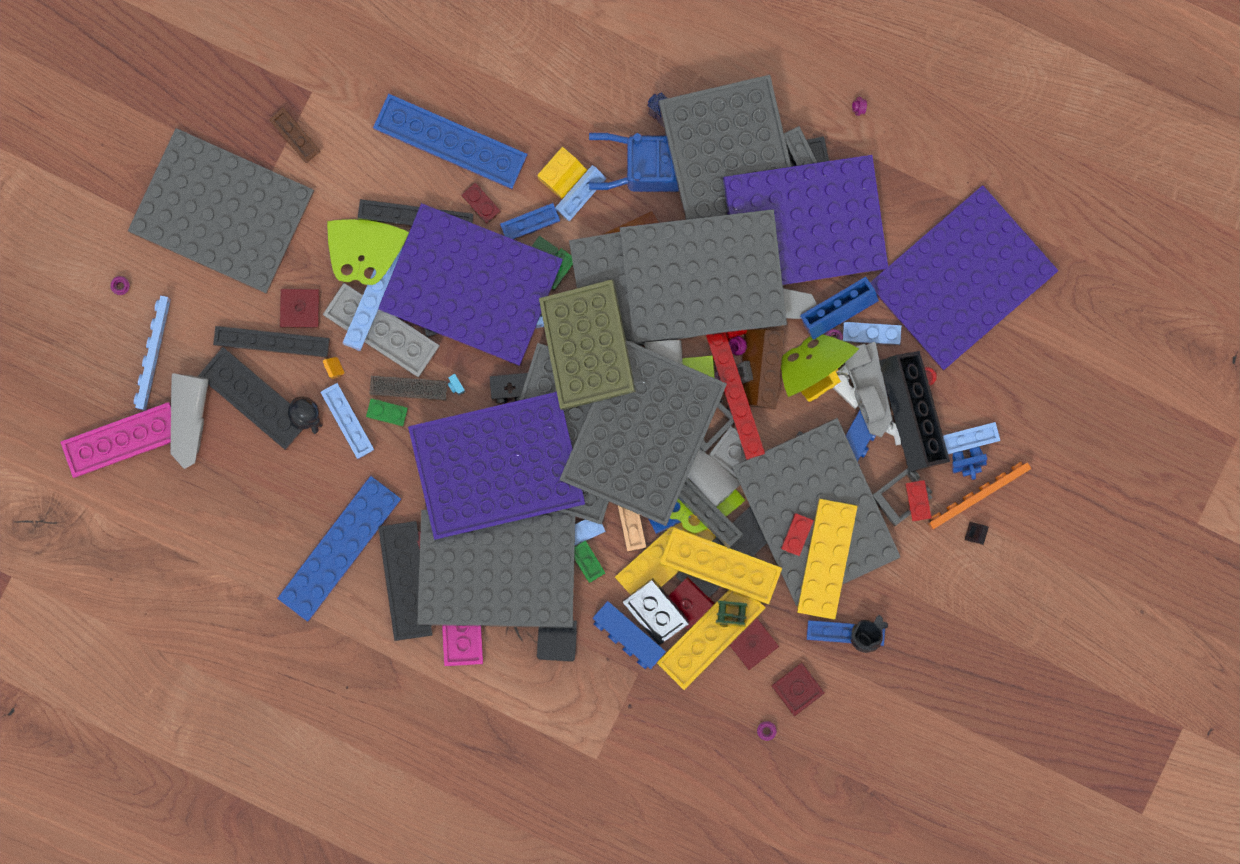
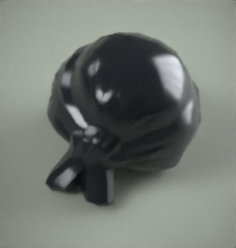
[287,396,323,434]
[850,615,888,653]

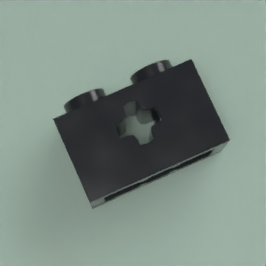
[490,373,528,404]

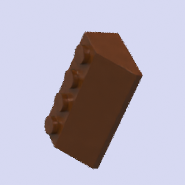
[742,329,785,409]

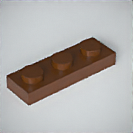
[269,108,321,163]

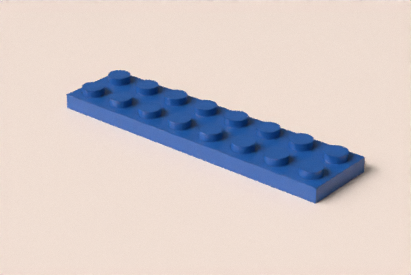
[373,93,528,189]
[277,476,402,622]

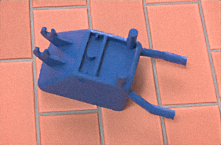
[589,133,679,192]

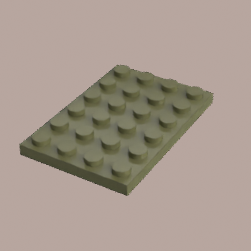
[539,280,636,410]

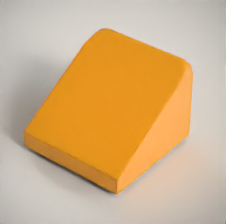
[323,357,345,379]

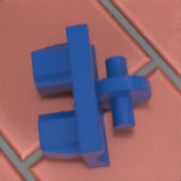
[952,446,987,480]

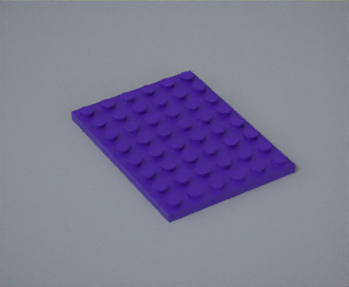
[723,155,888,285]
[870,185,1058,371]
[378,203,563,366]
[408,392,585,540]

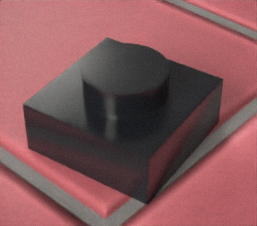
[964,522,989,545]

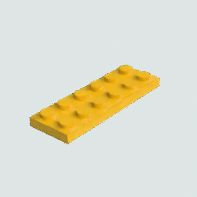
[797,498,858,619]
[615,514,717,594]
[660,527,782,605]
[657,590,766,690]

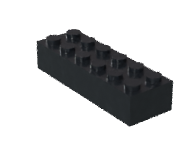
[879,351,950,472]

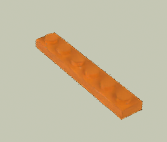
[928,462,1032,530]

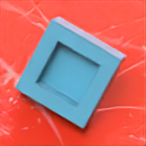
[448,374,466,396]

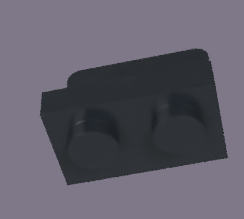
[537,618,577,662]

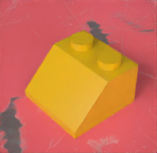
[537,147,588,199]

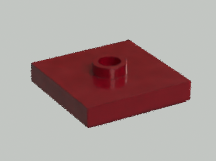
[280,289,319,328]
[669,577,715,630]
[729,618,779,670]
[771,662,825,717]

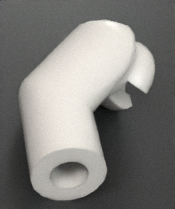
[885,421,901,446]

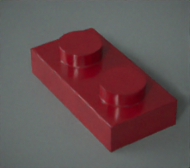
[461,183,501,224]

